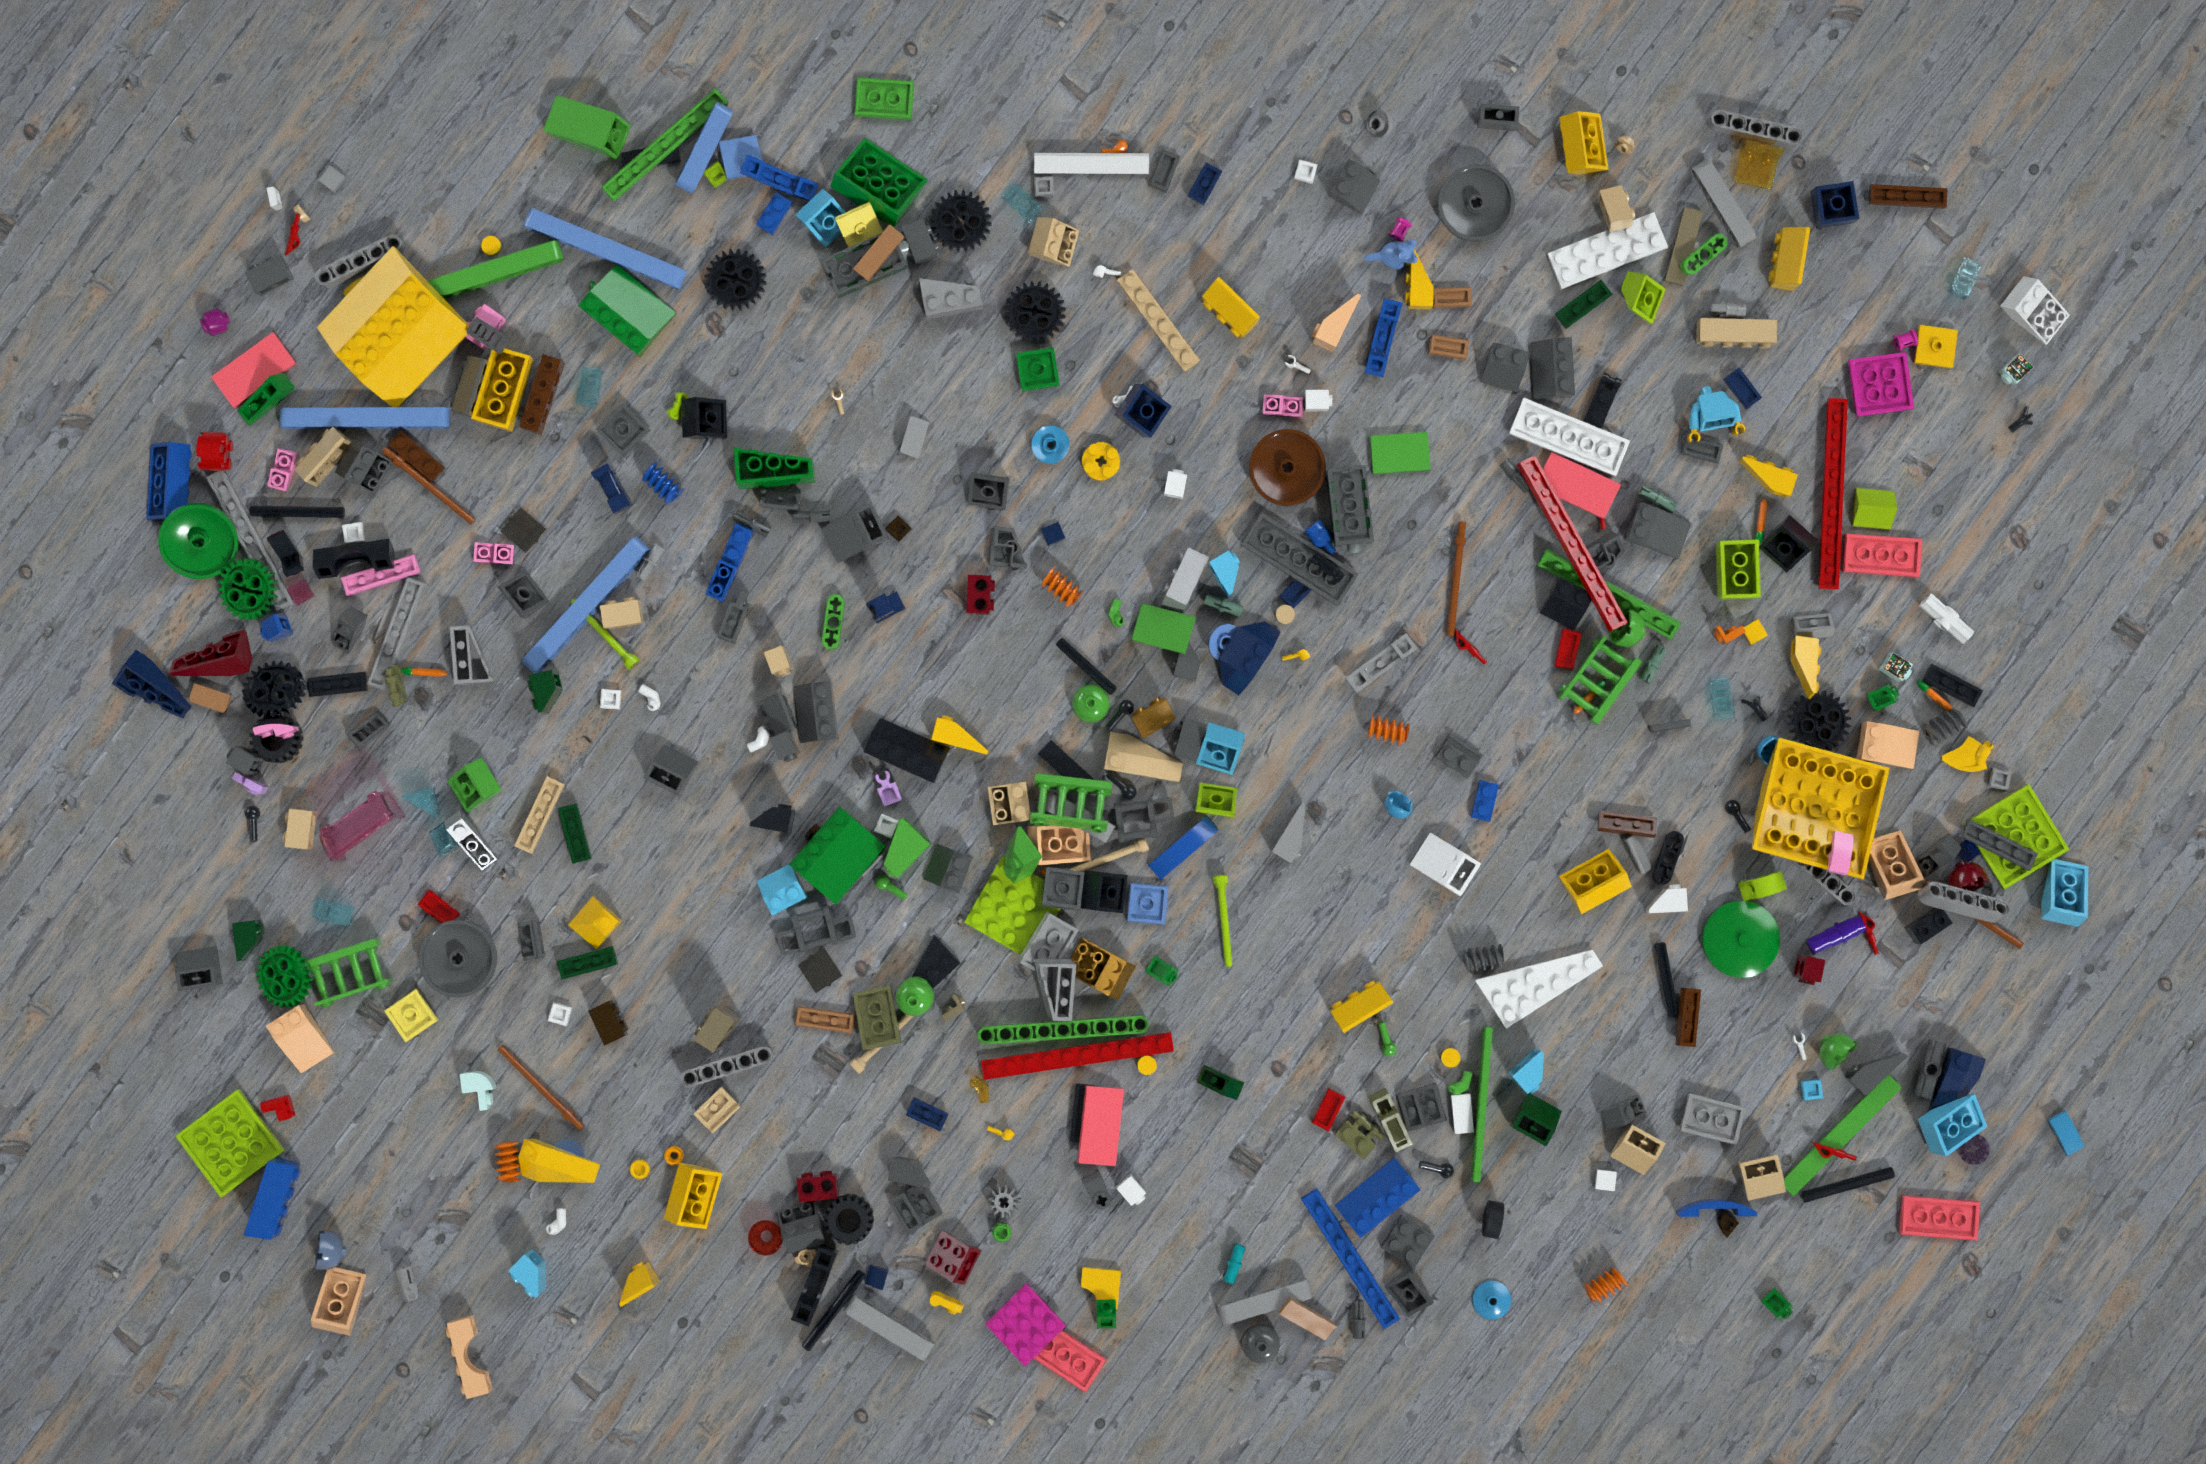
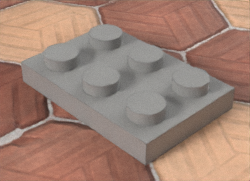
[1017,911,1079,972]
[1679,1093,1746,1145]

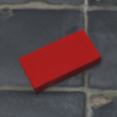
[1554,629,1582,670]
[417,889,460,924]
[1311,1088,1346,1132]

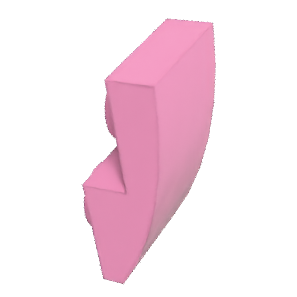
[1263,395,1304,418]
[267,448,298,491]
[473,542,514,564]
[253,724,299,739]
[1828,831,1853,876]

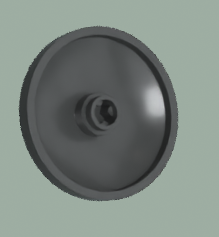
[1438,164,1515,242]
[419,920,497,997]

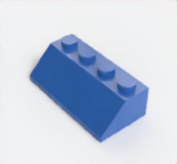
[146,442,192,521]
[244,1157,301,1240]
[1335,1157,1421,1238]

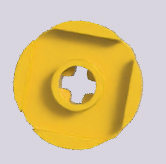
[1082,442,1120,481]

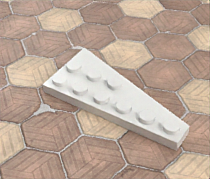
[1475,950,1603,1029]

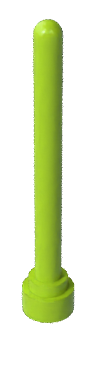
[570,599,640,670]
[1212,875,1232,967]

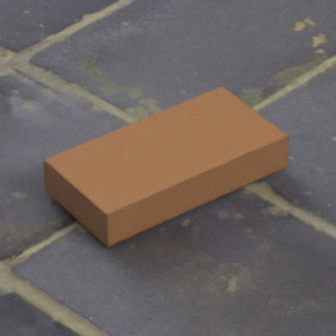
[1433,287,1472,309]
[1428,334,1469,360]
[188,683,232,713]

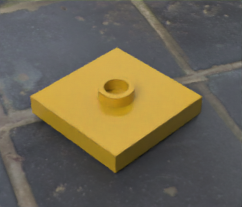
[1913,325,1958,369]

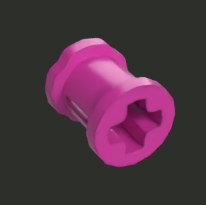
[1388,217,1412,242]
[1893,329,1918,351]

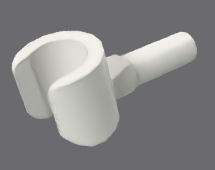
[1093,265,1121,278]
[1285,355,1311,374]
[1792,1033,1807,1060]

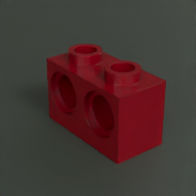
[966,575,995,615]
[1793,954,1825,985]
[797,1170,839,1202]

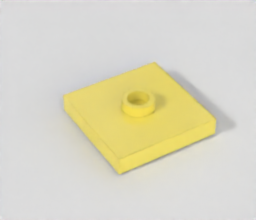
[835,202,883,248]
[384,989,439,1043]

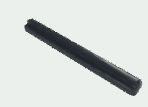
[249,506,345,518]
[1801,1167,1895,1203]
[802,1270,866,1351]

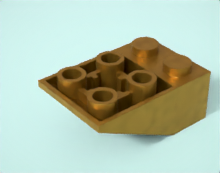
[1131,697,1176,739]
[1070,937,1136,1000]

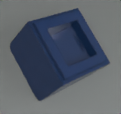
[1041,522,1066,547]
[865,1265,889,1290]

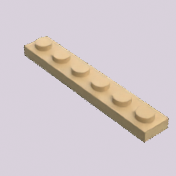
[1117,269,1200,373]

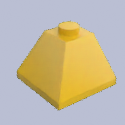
[568,896,622,950]
[619,1261,660,1307]

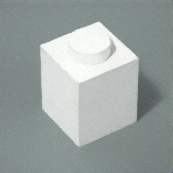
[1304,390,1332,412]
[1164,469,1187,499]
[1116,1174,1146,1206]

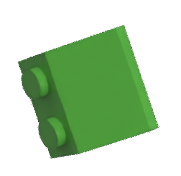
[447,758,502,813]
[1003,826,1042,884]

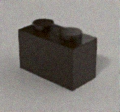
[588,1000,629,1046]

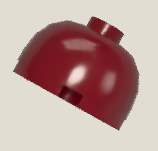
[1948,861,1989,892]

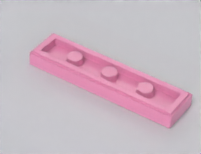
[341,554,421,596]

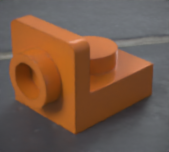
[1713,625,1746,645]

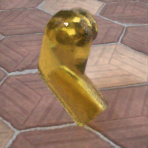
[969,1076,989,1103]

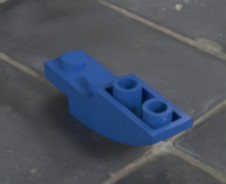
[705,523,754,602]

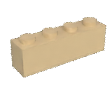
[1696,318,1777,349]

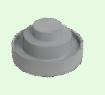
[1366,110,1393,138]

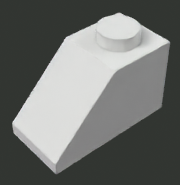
[1646,884,1688,913]

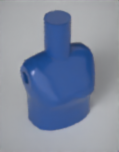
[1304,519,1336,555]

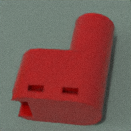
[260,1094,296,1122]

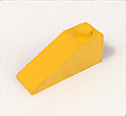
[931,715,989,755]

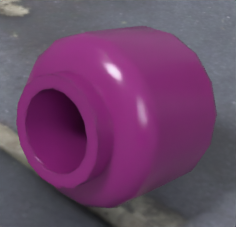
[199,308,230,336]

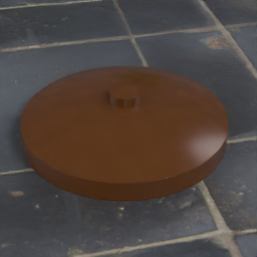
[1249,429,1326,506]

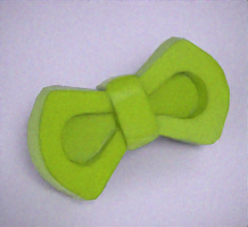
[667,392,689,420]

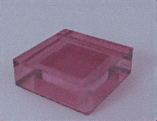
[287,579,315,606]

